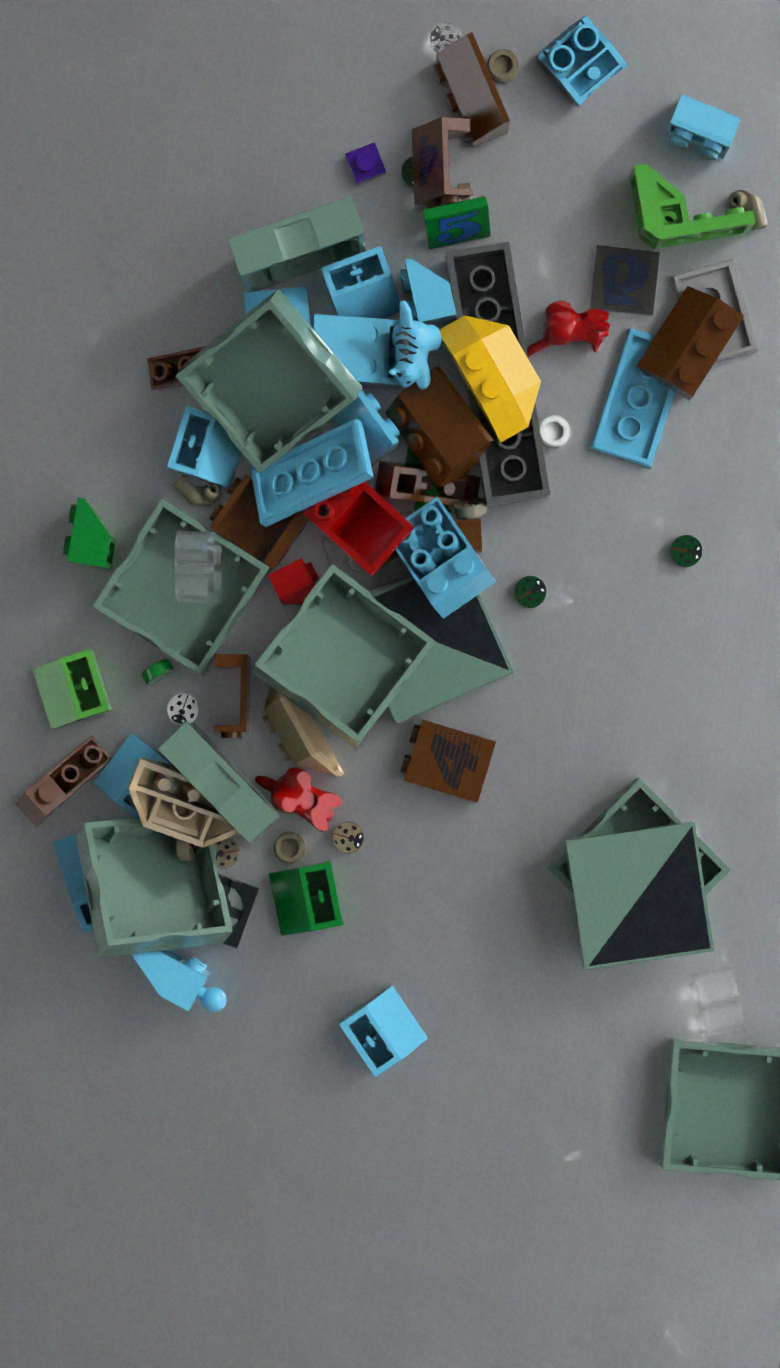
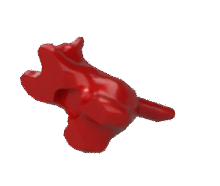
[527,300,610,357]
[255,767,342,832]

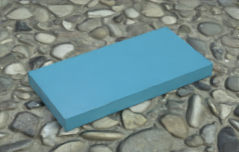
[590,327,675,468]
[250,418,373,527]

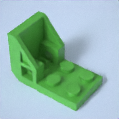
[629,163,755,250]

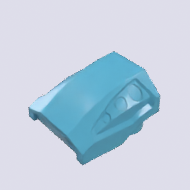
[535,15,628,106]

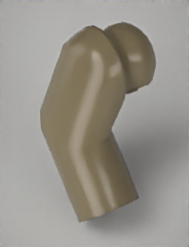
[729,190,769,230]
[172,475,220,506]

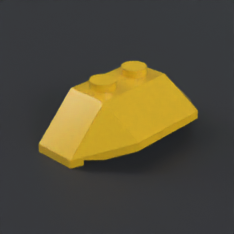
[439,315,541,443]

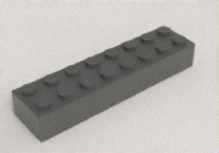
[445,242,550,508]

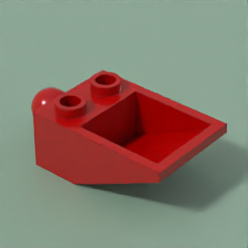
[303,481,415,576]

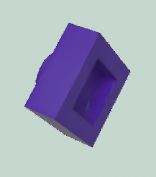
[345,142,386,185]

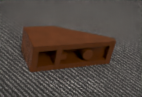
[375,461,481,506]

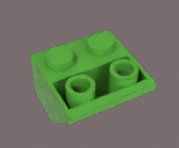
[32,649,113,730]

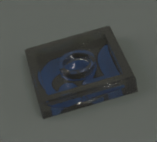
[589,245,660,316]

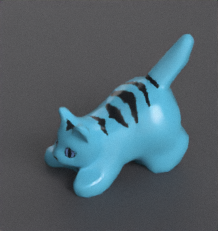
[388,300,442,389]

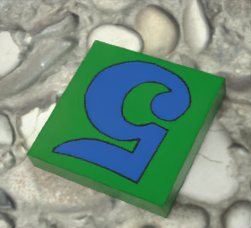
[423,196,491,250]

